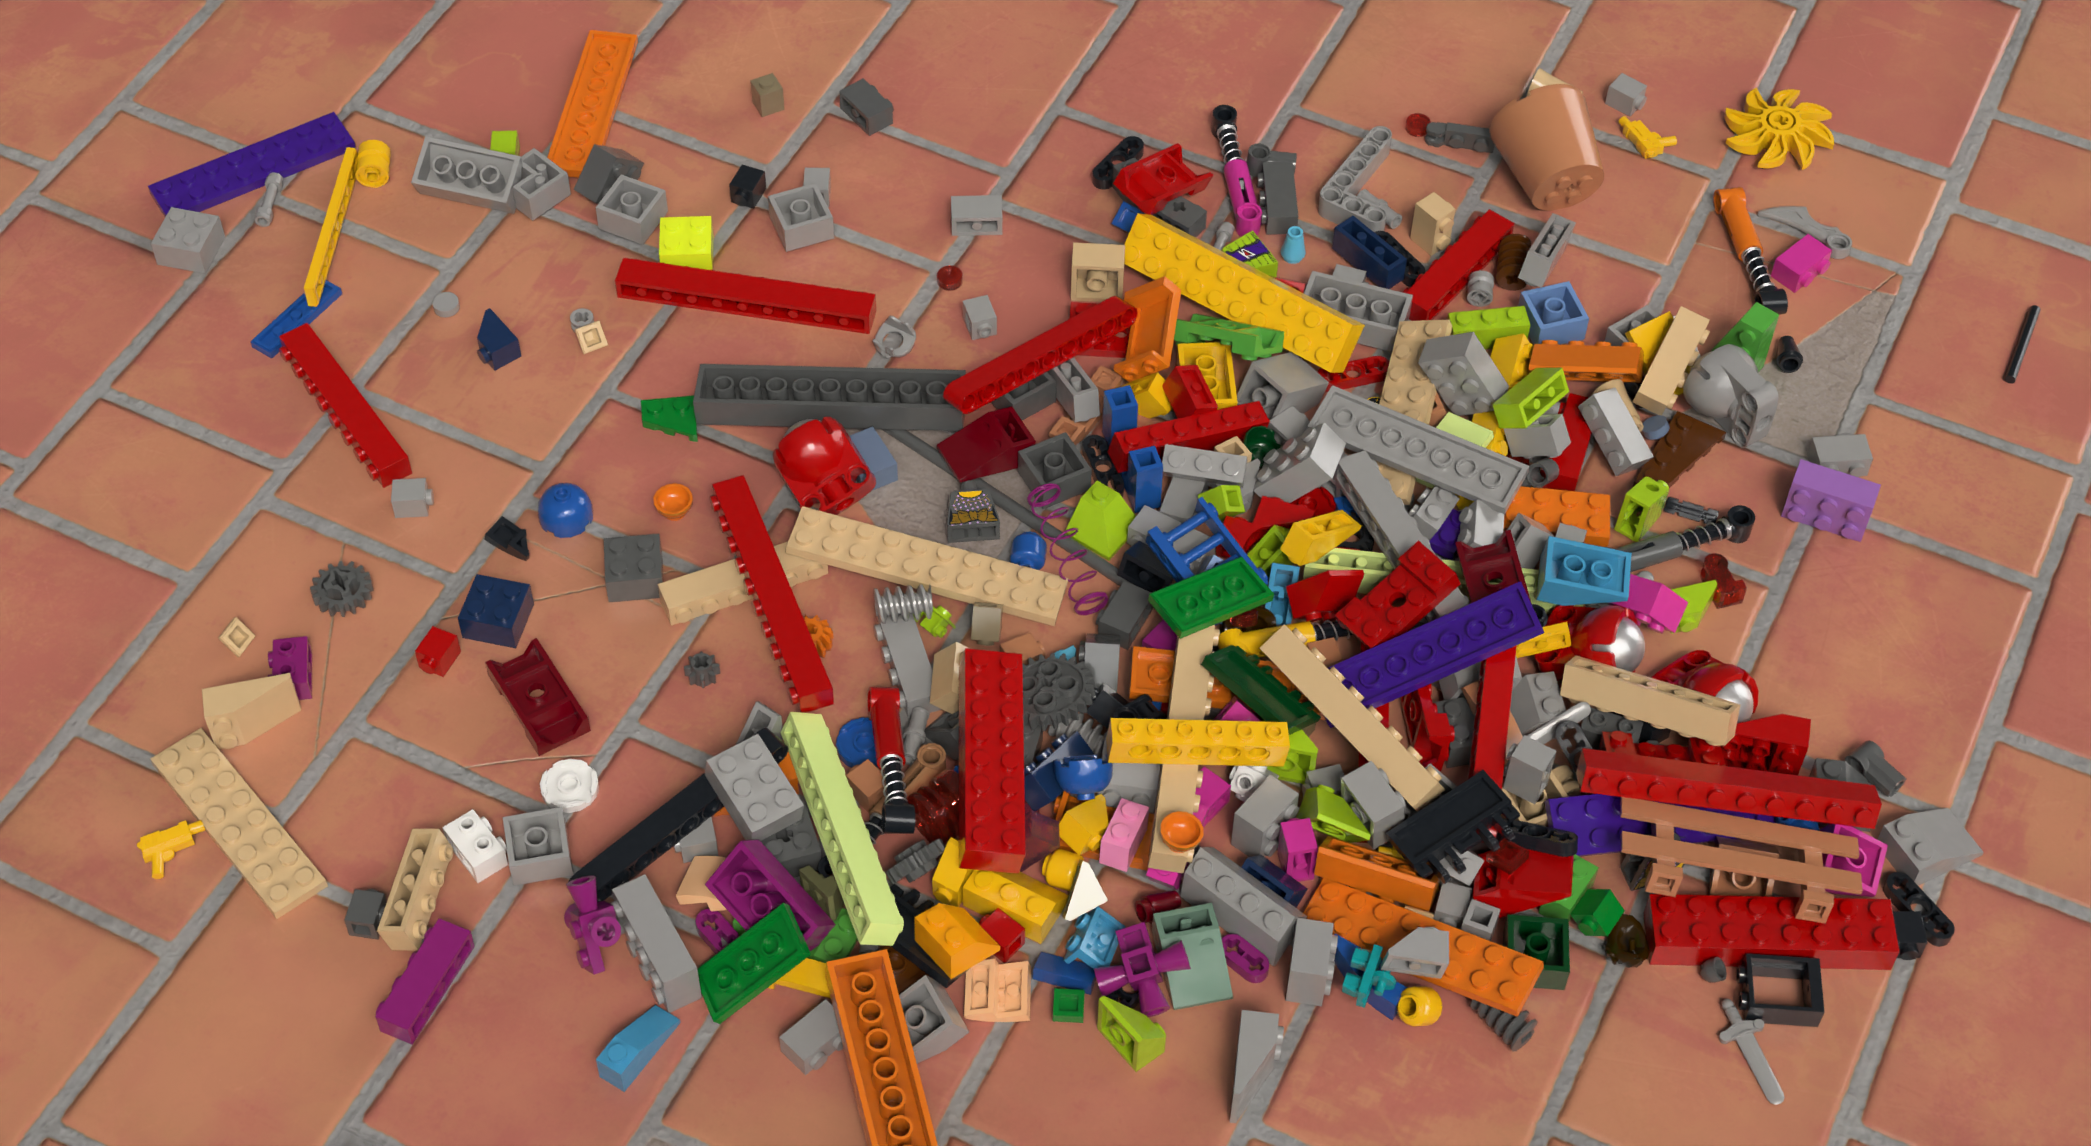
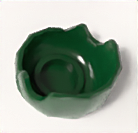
[1242,426,1281,470]

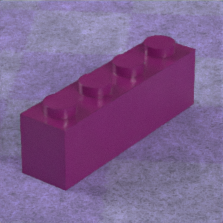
[375,918,475,1045]

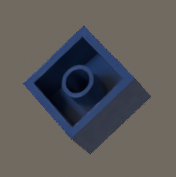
[458,574,534,649]

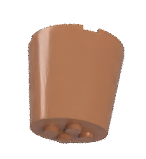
[1489,84,1604,211]

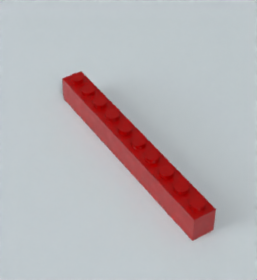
[615,258,876,334]
[709,475,834,713]
[1576,748,1882,829]

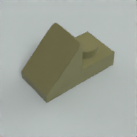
[799,865,844,921]

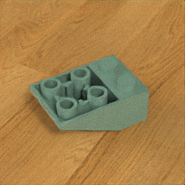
[1152,903,1233,1010]

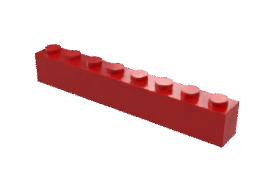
[279,323,412,488]

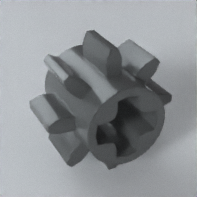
[684,652,720,688]

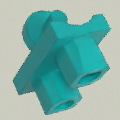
[1342,944,1397,1008]

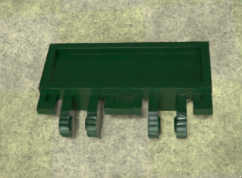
[1201,645,1321,735]

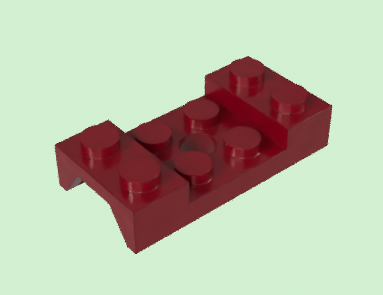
[1455,530,1532,604]
[485,638,591,756]

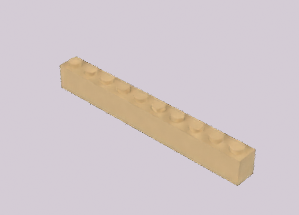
[1148,625,1220,873]

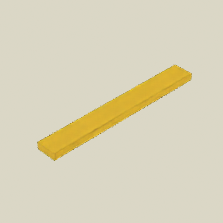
[304,147,358,307]

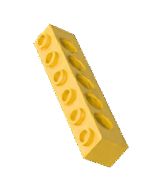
[1106,718,1290,767]

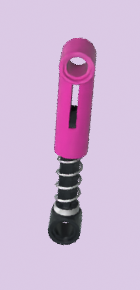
[1211,105,1262,237]

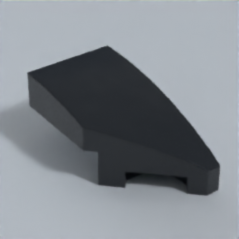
[484,516,529,561]

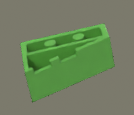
[1710,302,1779,373]

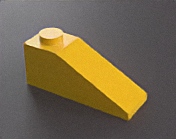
[1280,510,1362,566]

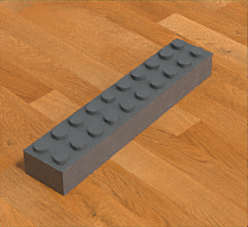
[693,364,966,431]

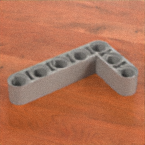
[1318,126,1392,232]

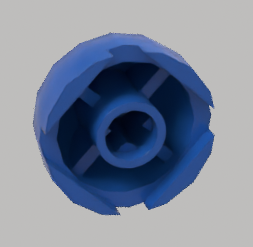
[538,483,593,538]
[1053,754,1113,800]

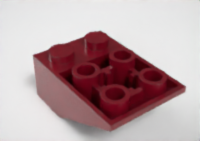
[936,406,1036,483]

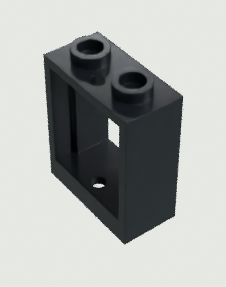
[1736,953,1825,1027]

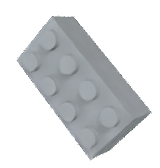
[1304,271,1413,352]
[610,874,702,1013]

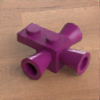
[564,876,621,975]
[1094,922,1191,1017]

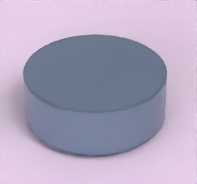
[1642,415,1670,440]

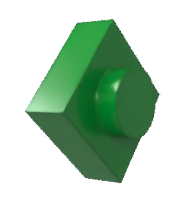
[1053,988,1085,1023]

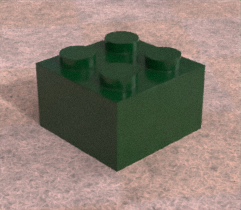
[1503,914,1570,990]

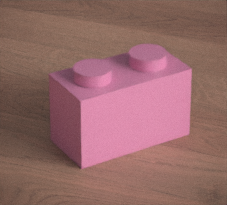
[1099,798,1149,872]

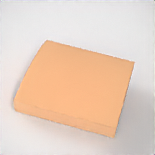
[676,856,727,911]
[964,959,1031,1022]

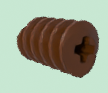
[1496,234,1531,291]

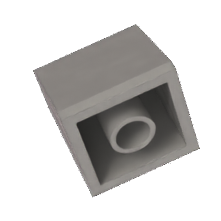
[1237,352,1329,420]

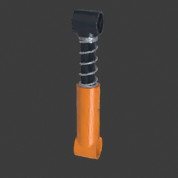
[1713,187,1788,315]

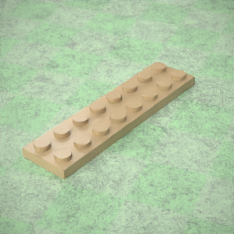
[1375,320,1452,505]
[150,728,328,919]

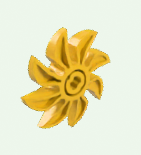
[1725,88,1834,170]

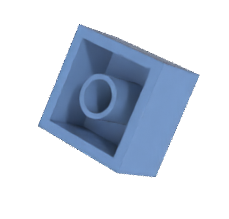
[1518,281,1589,345]

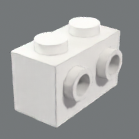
[442,809,508,883]

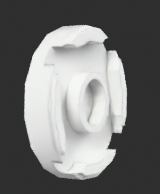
[540,759,599,813]

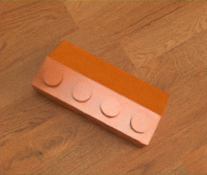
[1529,340,1644,383]
[1314,836,1440,911]

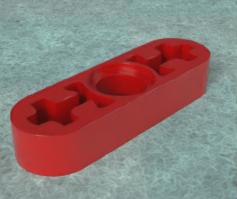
[1318,356,1389,392]

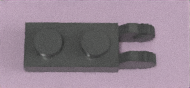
[1425,122,1495,153]

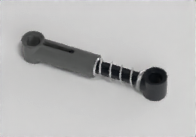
[1605,505,1755,572]

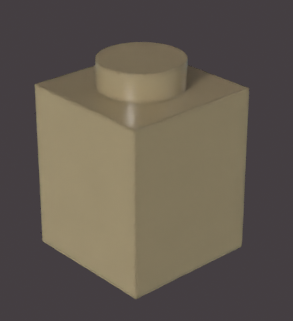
[750,73,784,117]
[971,602,1003,646]

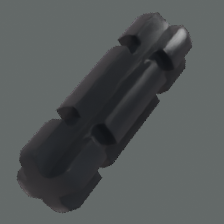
[1664,497,1719,525]

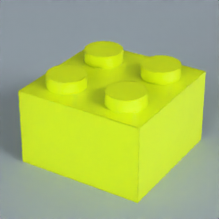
[659,216,714,270]

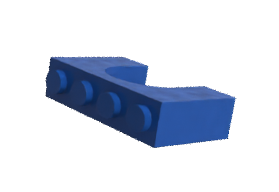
[1102,385,1163,513]

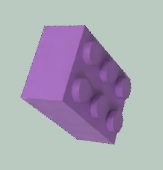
[1781,459,1881,542]

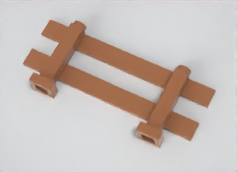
[1620,797,1863,923]

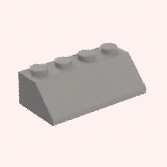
[411,136,522,214]
[1180,847,1307,966]

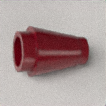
[1135,890,1182,924]

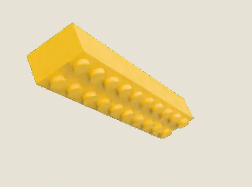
[1124,213,1365,373]

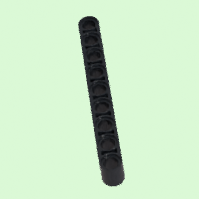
[567,728,789,903]

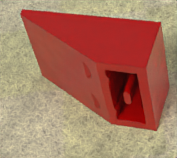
[1721,714,1811,775]
[1473,847,1574,918]

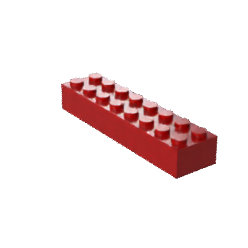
[959,648,1026,873]
[1643,894,1899,970]

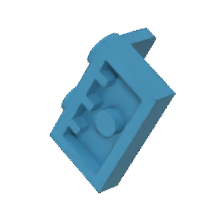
[1063,906,1126,969]

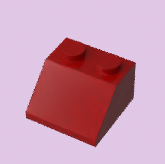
[1286,570,1364,622]

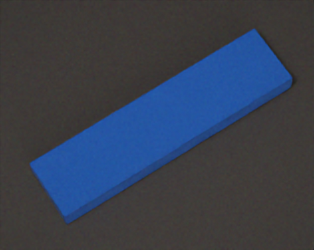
[250,280,342,359]

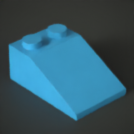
[1536,536,1632,606]

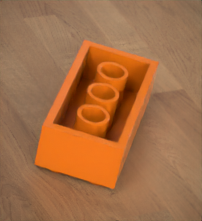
[1503,486,1610,547]

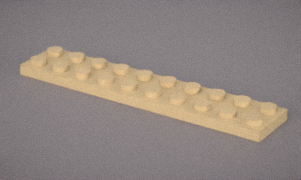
[786,506,1069,626]

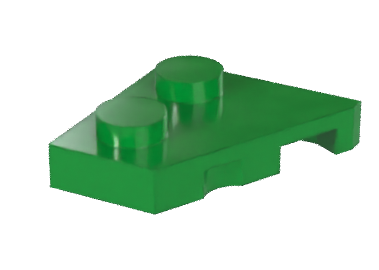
[641,396,698,442]

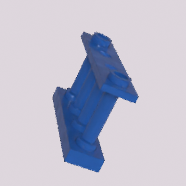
[1146,497,1269,626]

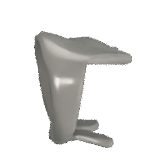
[872,315,916,358]

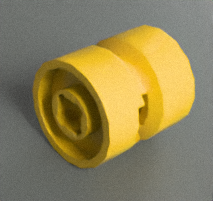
[356,140,391,188]

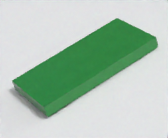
[1148,556,1274,639]
[697,903,811,1024]

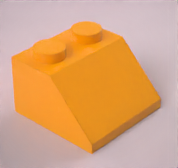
[915,903,1000,979]

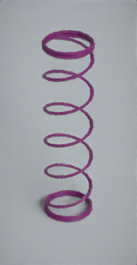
[1027,483,1109,615]

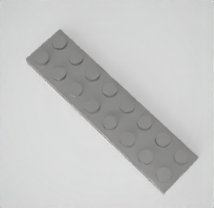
[1307,385,1529,514]

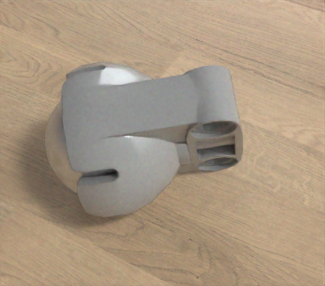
[1683,344,1779,448]

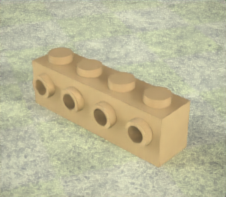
[1633,306,1710,415]
[377,829,453,951]

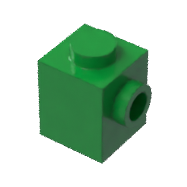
[1570,889,1625,936]

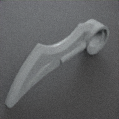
[1757,206,1852,259]

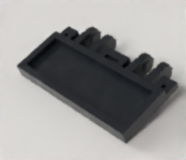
[1386,770,1520,884]
[890,884,970,988]

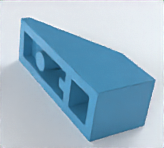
[1265,563,1300,626]
[596,1005,681,1092]

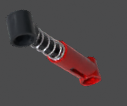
[867,687,915,834]

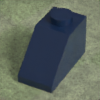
[477,308,521,371]

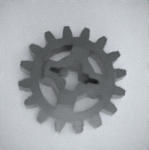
[310,561,374,617]
[885,838,946,884]

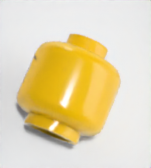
[1042,849,1084,891]
[1397,986,1443,1027]

